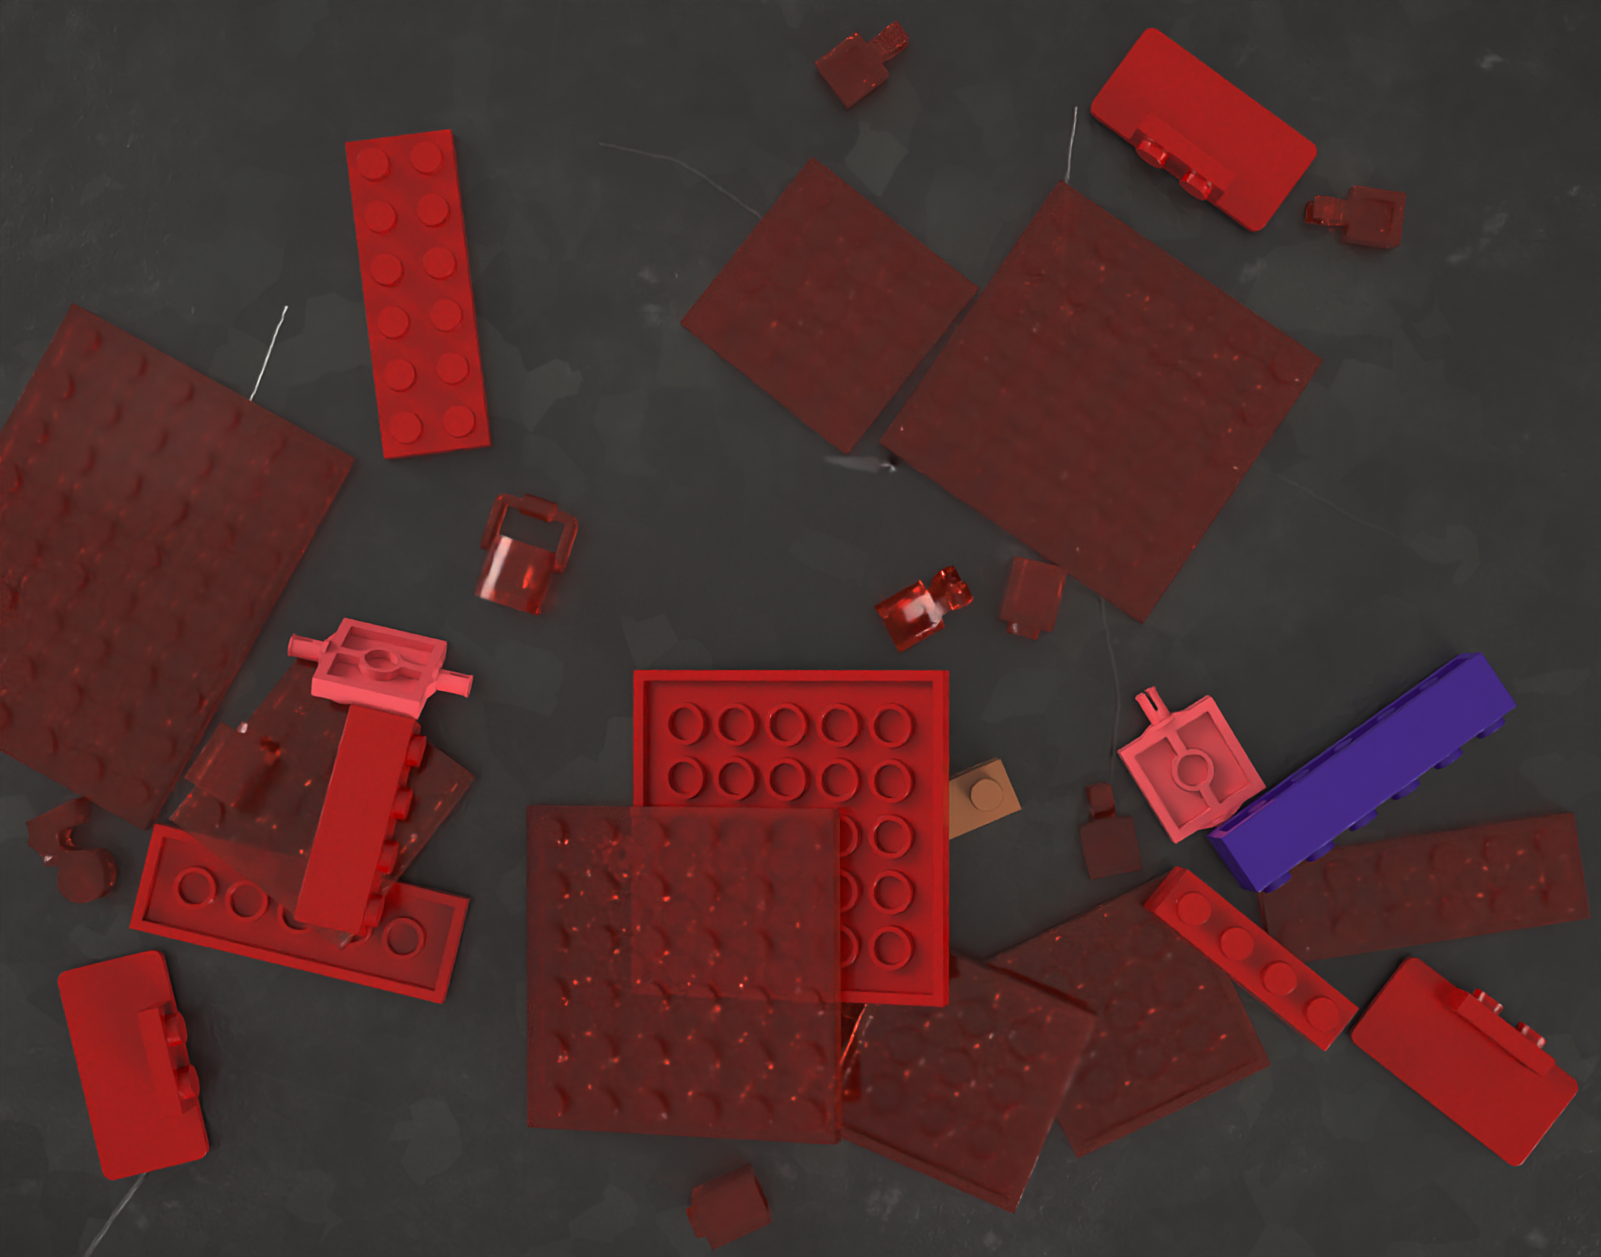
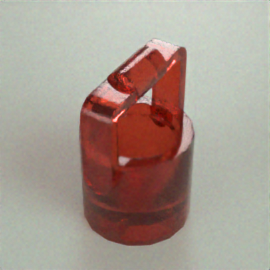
[473,493,579,616]

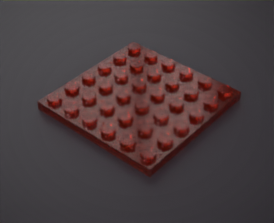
[879,180,1324,624]
[527,804,841,1145]

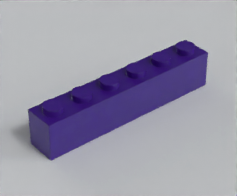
[1206,652,1517,894]

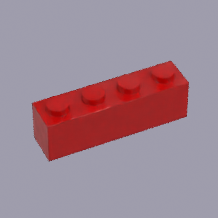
[293,704,426,937]
[1142,866,1359,1052]

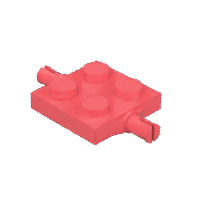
[288,618,473,720]
[1117,686,1267,844]

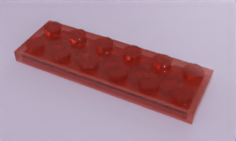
[1258,811,1591,962]

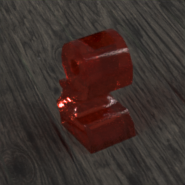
[25,796,116,904]

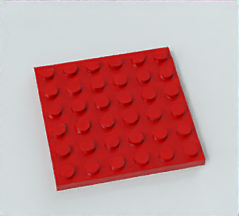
[633,670,949,1007]

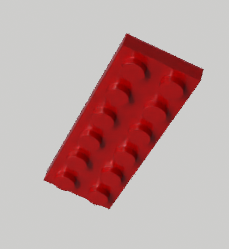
[345,129,492,460]
[129,822,470,1004]

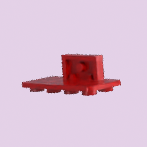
[1090,28,1317,232]
[58,949,210,1180]
[1349,956,1578,1166]

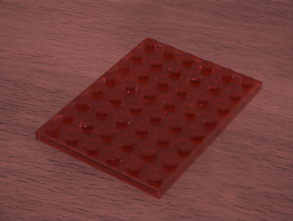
[0,303,356,831]

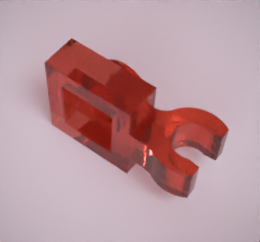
[814,20,910,109]
[1304,185,1407,249]
[874,565,974,653]
[1077,781,1143,880]

